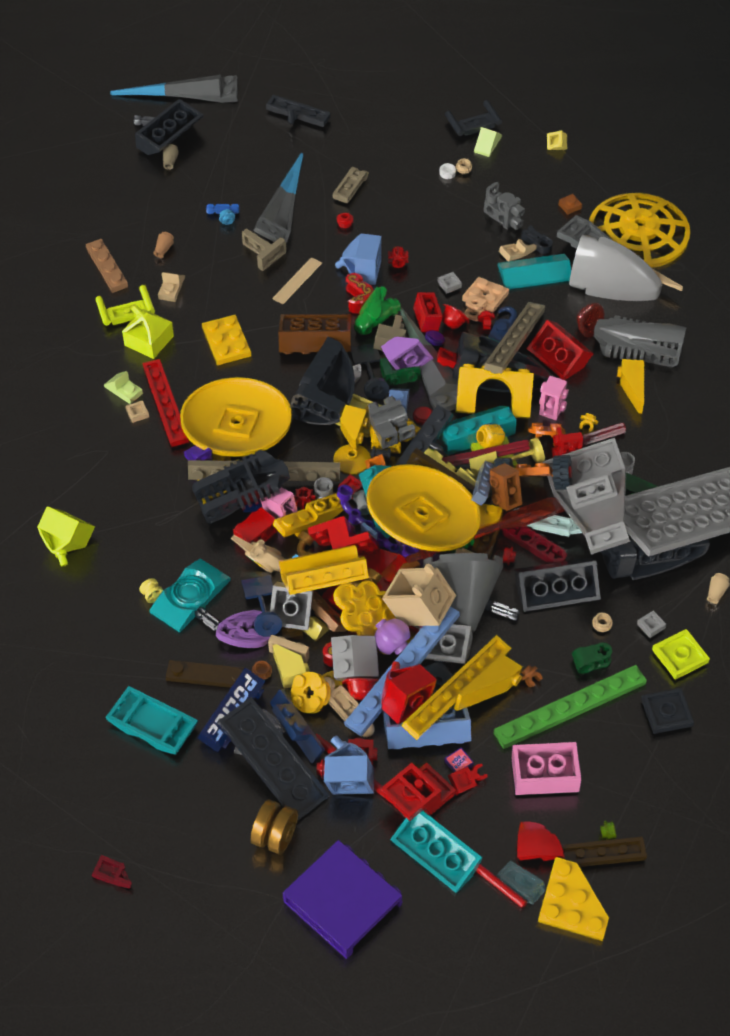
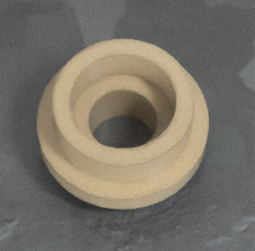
[456,158,472,174]
[592,613,613,632]

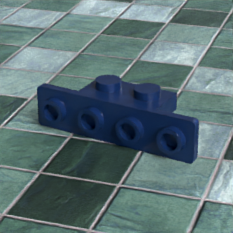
[270,689,325,763]

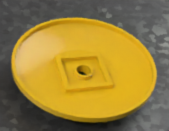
[180,377,292,457]
[367,464,481,551]

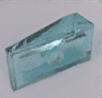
[496,860,546,905]

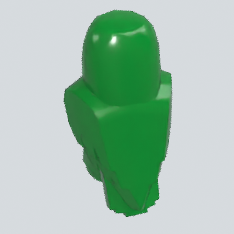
[354,286,401,335]

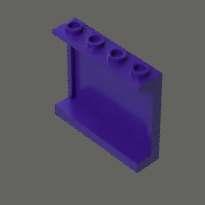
[283,840,402,959]

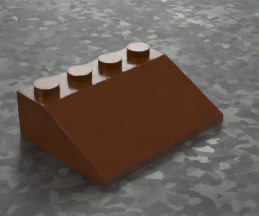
[279,314,351,354]

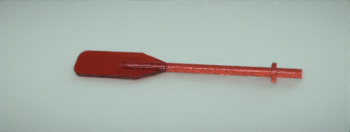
[406,497,565,564]

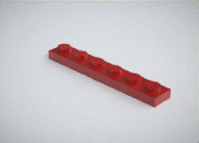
[142,359,189,447]

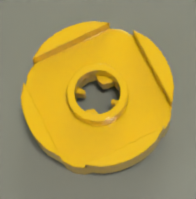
[291,672,330,714]

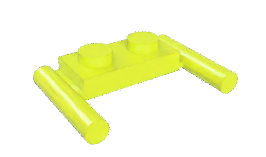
[95,285,155,325]

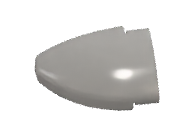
[569,234,662,301]

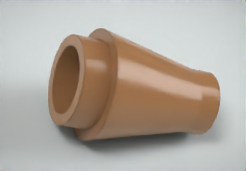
[154,232,174,258]

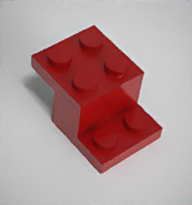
[307,516,380,556]
[380,763,456,821]

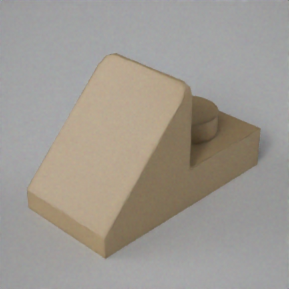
[158,272,185,302]

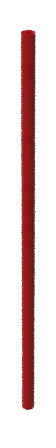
[315,734,527,908]

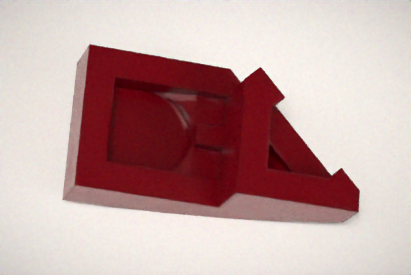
[92,855,132,888]

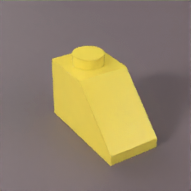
[272,644,310,689]

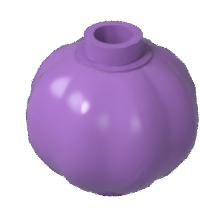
[374,618,410,655]

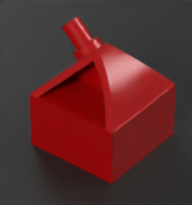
[382,661,437,725]

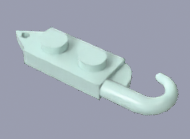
[510,508,582,537]

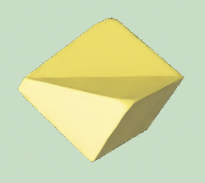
[547,131,567,150]

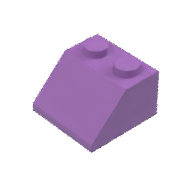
[381,337,433,370]

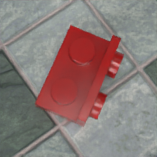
[552,427,583,457]

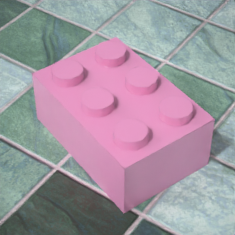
[511,742,581,795]

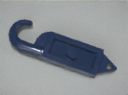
[488,306,518,342]

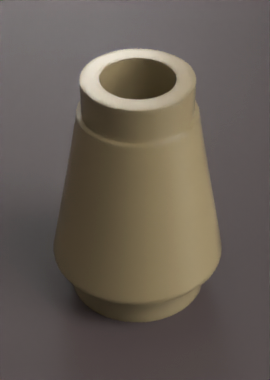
[163,144,179,169]

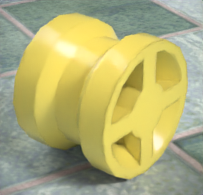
[139,578,163,603]

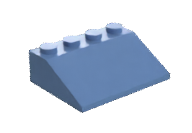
[383,703,471,750]

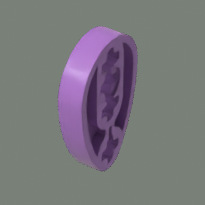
[216,610,270,648]

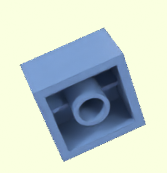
[335,234,381,285]
[324,735,374,795]

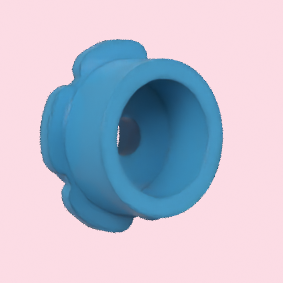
[219,209,235,225]

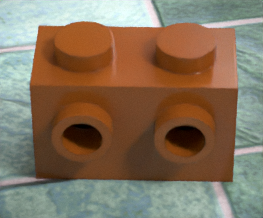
[489,463,522,511]

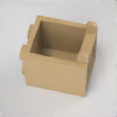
[382,564,456,626]

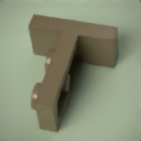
[242,229,286,271]

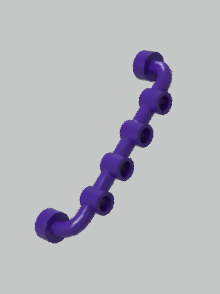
[337,485,419,561]

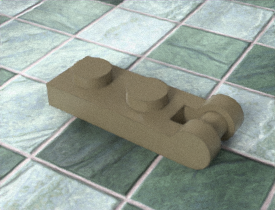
[333,167,368,203]

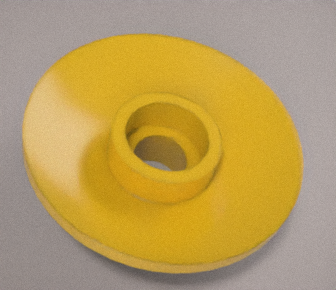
[333,444,371,475]

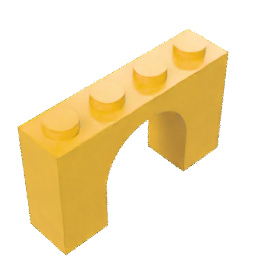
[455,364,534,419]

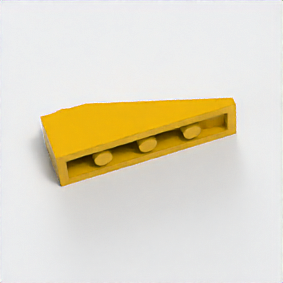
[454,654,523,711]

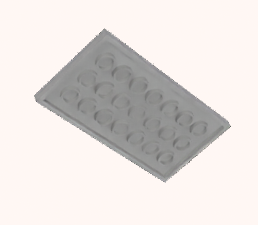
[624,467,730,556]

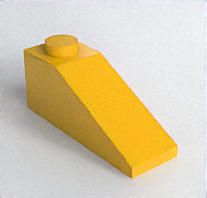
[617,359,644,414]

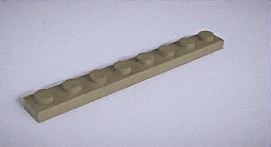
[484,302,545,374]
[188,460,340,482]

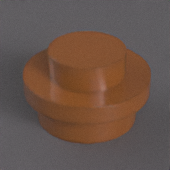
[252,661,272,680]

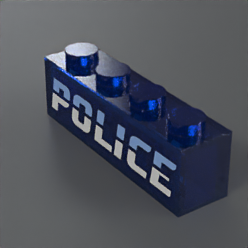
[197,668,265,752]

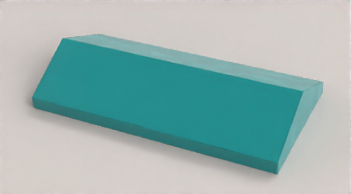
[498,254,572,289]
[390,810,483,893]

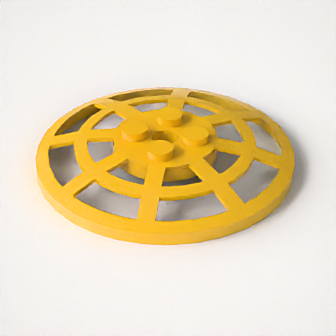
[589,193,690,268]

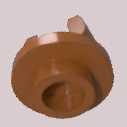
[521,665,543,688]

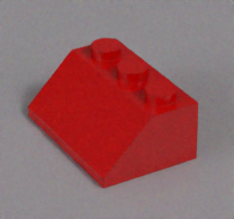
[527,320,593,380]

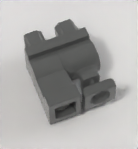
[484,182,525,230]
[368,396,415,449]

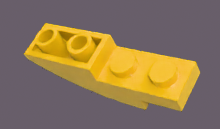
[273,493,344,537]

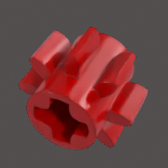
[388,247,408,268]
[294,486,316,510]

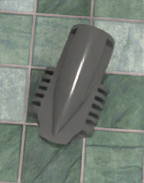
[594,315,687,367]

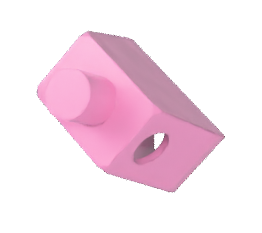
[260,487,298,519]

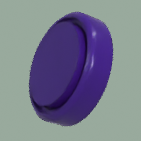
[425,330,445,346]

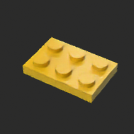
[202,315,251,365]

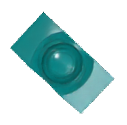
[149,559,231,632]
[106,686,198,755]

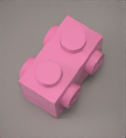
[539,376,569,420]

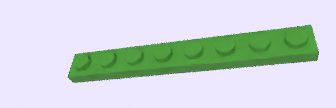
[493,665,647,749]

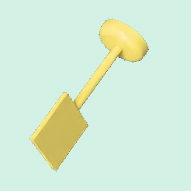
[469,437,545,481]

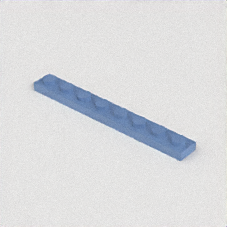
[344,607,460,737]

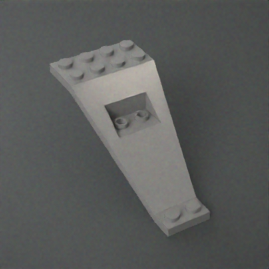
[543,438,630,554]

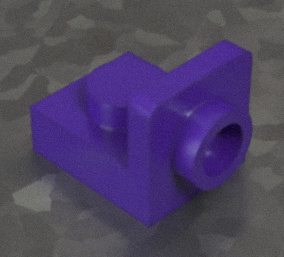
[184,445,213,461]

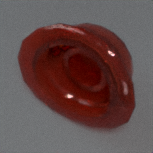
[576,303,604,338]

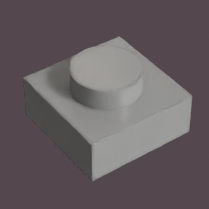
[438,272,462,294]
[637,610,666,638]

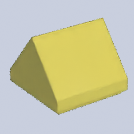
[302,616,329,641]

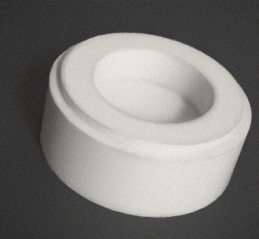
[440,163,456,179]

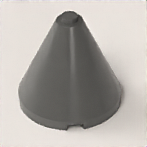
[423,553,503,632]

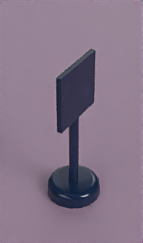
[241,575,282,637]

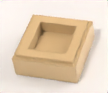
[126,400,149,423]

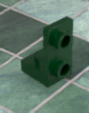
[380,358,421,386]

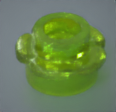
[600,821,616,840]

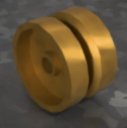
[251,799,298,855]

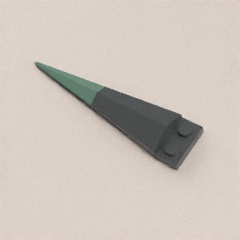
[400,307,458,411]

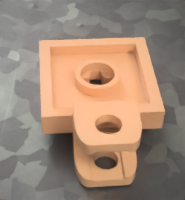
[462,277,509,321]

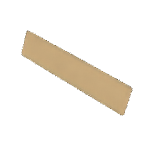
[272,258,322,304]

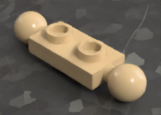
[324,677,375,737]

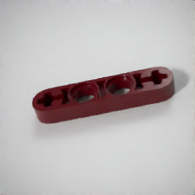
[502,519,567,564]

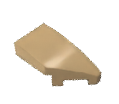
[499,239,537,261]

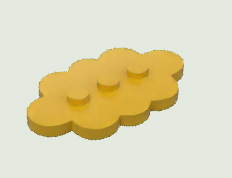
[333,580,416,654]

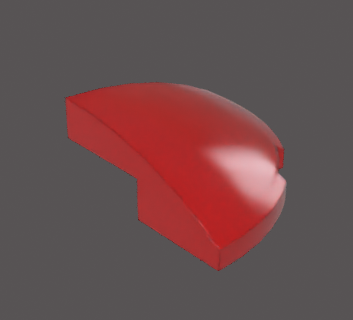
[517,822,565,861]

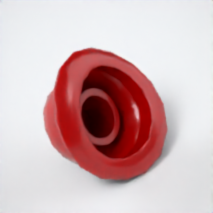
[442,304,470,329]
[342,677,379,700]

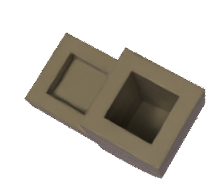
[373,315,407,351]

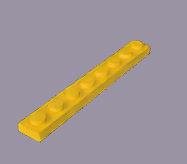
[402,635,512,740]

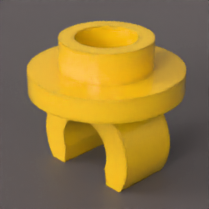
[579,413,598,433]

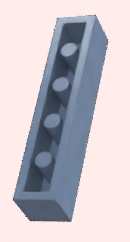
[471,461,494,506]

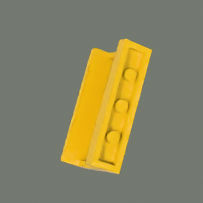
[279,545,369,595]

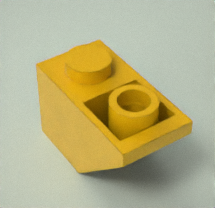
[340,405,369,450]

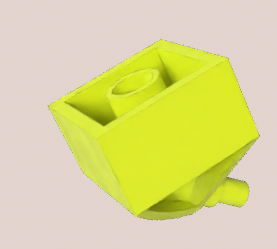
[122,304,174,359]
[37,506,95,567]

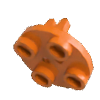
[528,423,565,445]

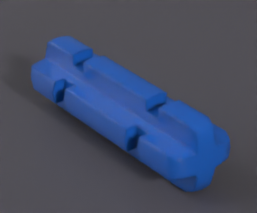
[206,204,239,214]

